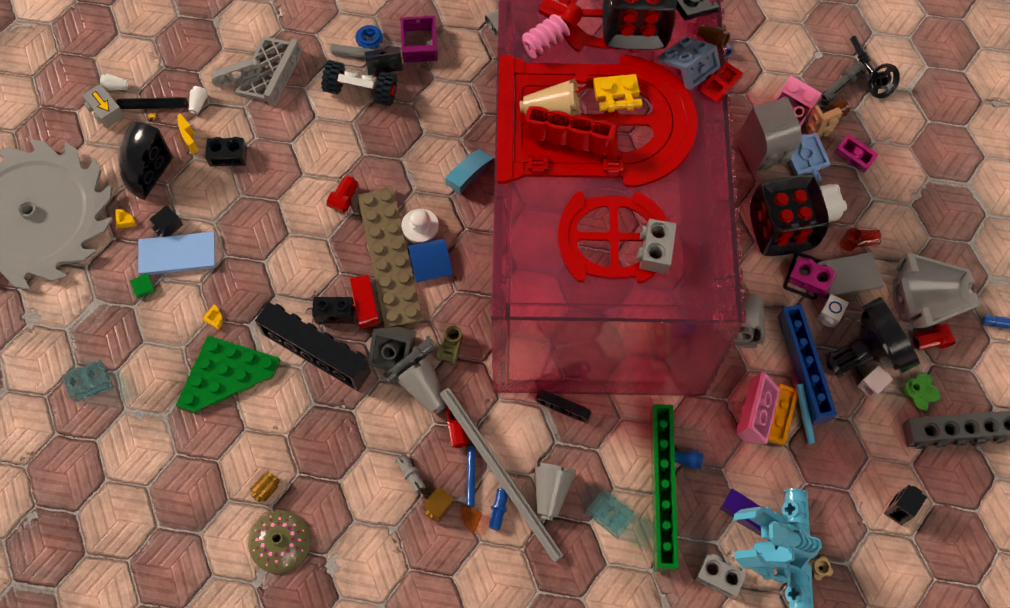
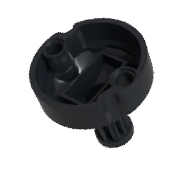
[824,297,920,378]

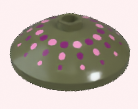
[248,511,311,574]

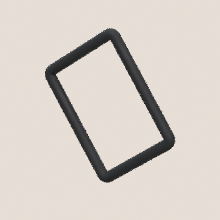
[783,252,823,300]

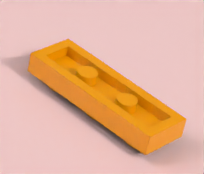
[768,384,798,446]

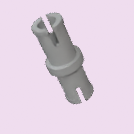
[395,453,427,494]

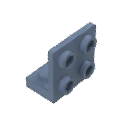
[657,37,721,90]

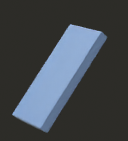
[138,232,216,276]

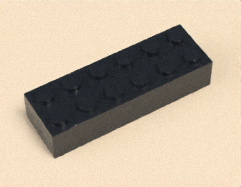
[255,302,371,391]

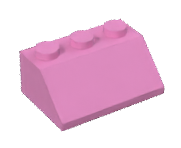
[737,372,780,444]

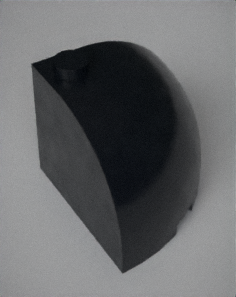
[118,122,173,200]

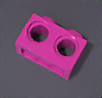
[790,257,836,298]

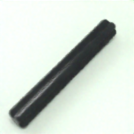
[116,97,188,109]

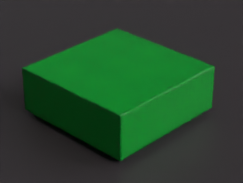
[130,273,155,299]

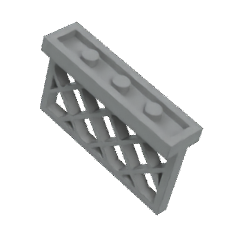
[235,37,303,106]

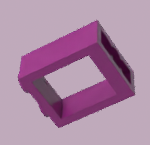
[400,15,438,63]

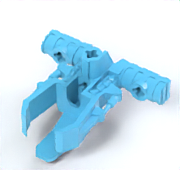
[733,488,822,608]

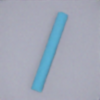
[795,384,816,444]

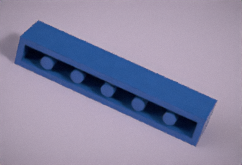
[778,304,837,425]

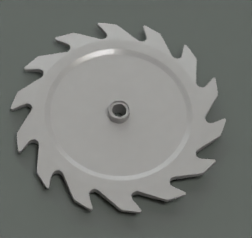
[0,139,113,290]

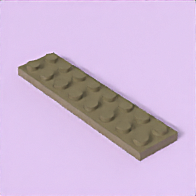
[358,187,423,328]

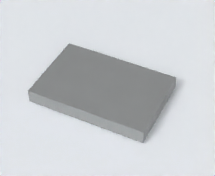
[817,252,884,298]

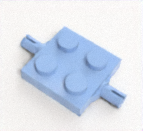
[789,132,831,183]

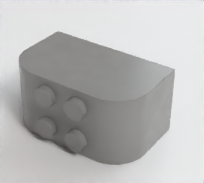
[736,97,802,172]

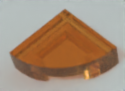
[462,505,483,533]

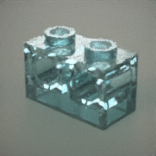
[62,360,114,402]

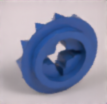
[355,25,383,49]

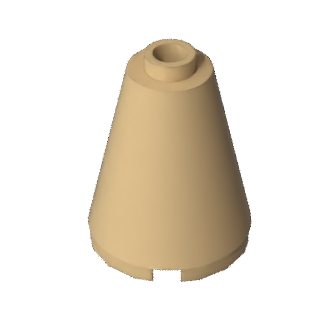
[520,79,581,116]

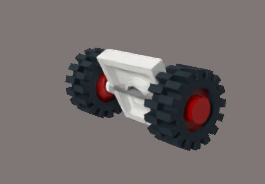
[321,60,398,106]

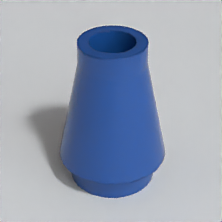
[675,450,703,470]

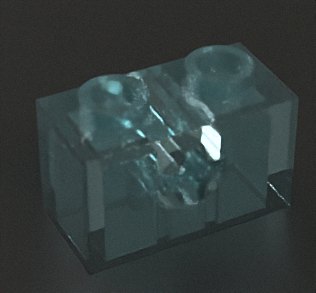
[586,490,635,539]

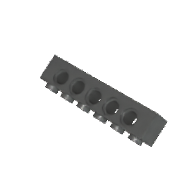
[903,411,1010,449]

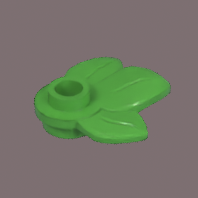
[903,374,941,411]

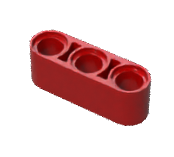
[350,274,379,329]

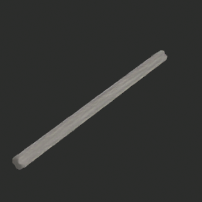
[440,388,563,562]

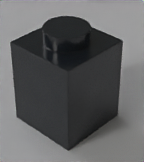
[149,205,183,237]

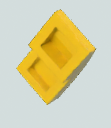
[177,113,199,154]

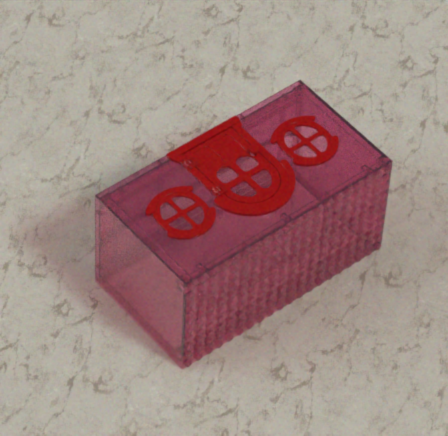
[491,0,746,396]

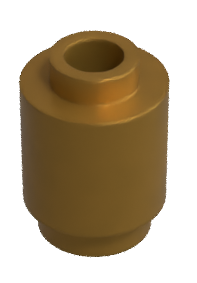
[250,471,280,503]

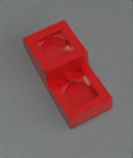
[699,61,743,104]

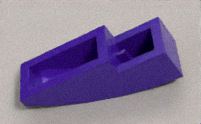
[720,488,770,541]

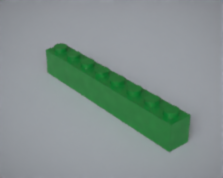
[650,404,678,572]

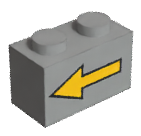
[82,84,125,128]

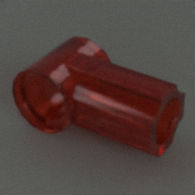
[840,228,881,251]

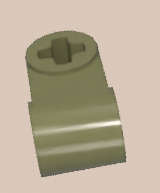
[436,325,463,365]

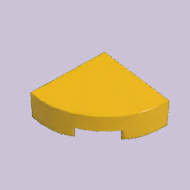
[115,209,137,229]
[202,304,223,331]

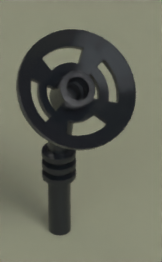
[850,36,900,99]

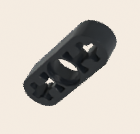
[535,390,592,423]

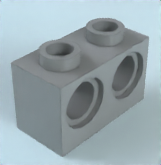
[637,218,677,274]
[695,554,747,600]

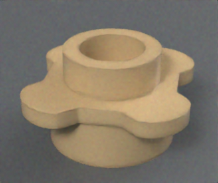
[808,556,833,580]

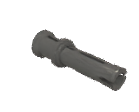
[821,61,867,103]
[383,335,439,384]

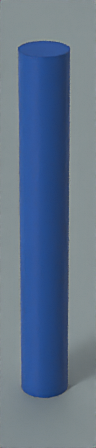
[466,446,475,508]

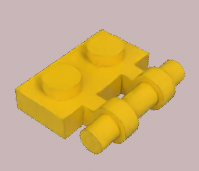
[593,74,642,113]

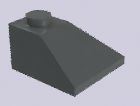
[368,327,417,371]

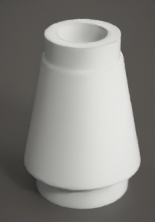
[100,73,128,91]
[188,86,208,114]

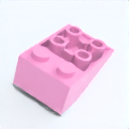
[775,76,822,127]

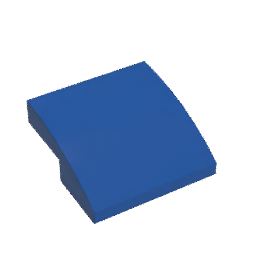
[408,239,453,282]

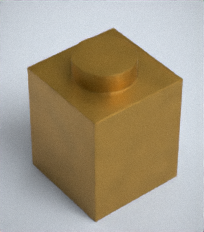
[422,486,455,522]

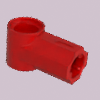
[539,0,584,32]
[326,176,359,214]
[912,324,956,351]
[446,408,469,448]

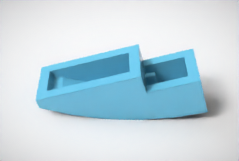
[445,149,494,194]

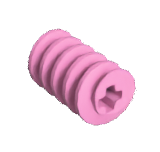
[522,14,570,59]

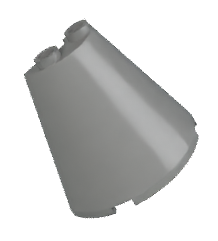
[892,253,980,328]

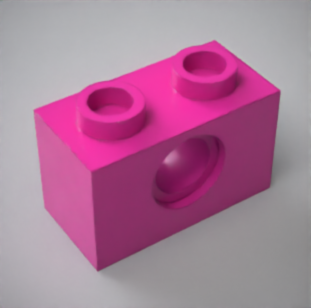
[834,134,879,173]

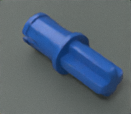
[489,488,508,530]

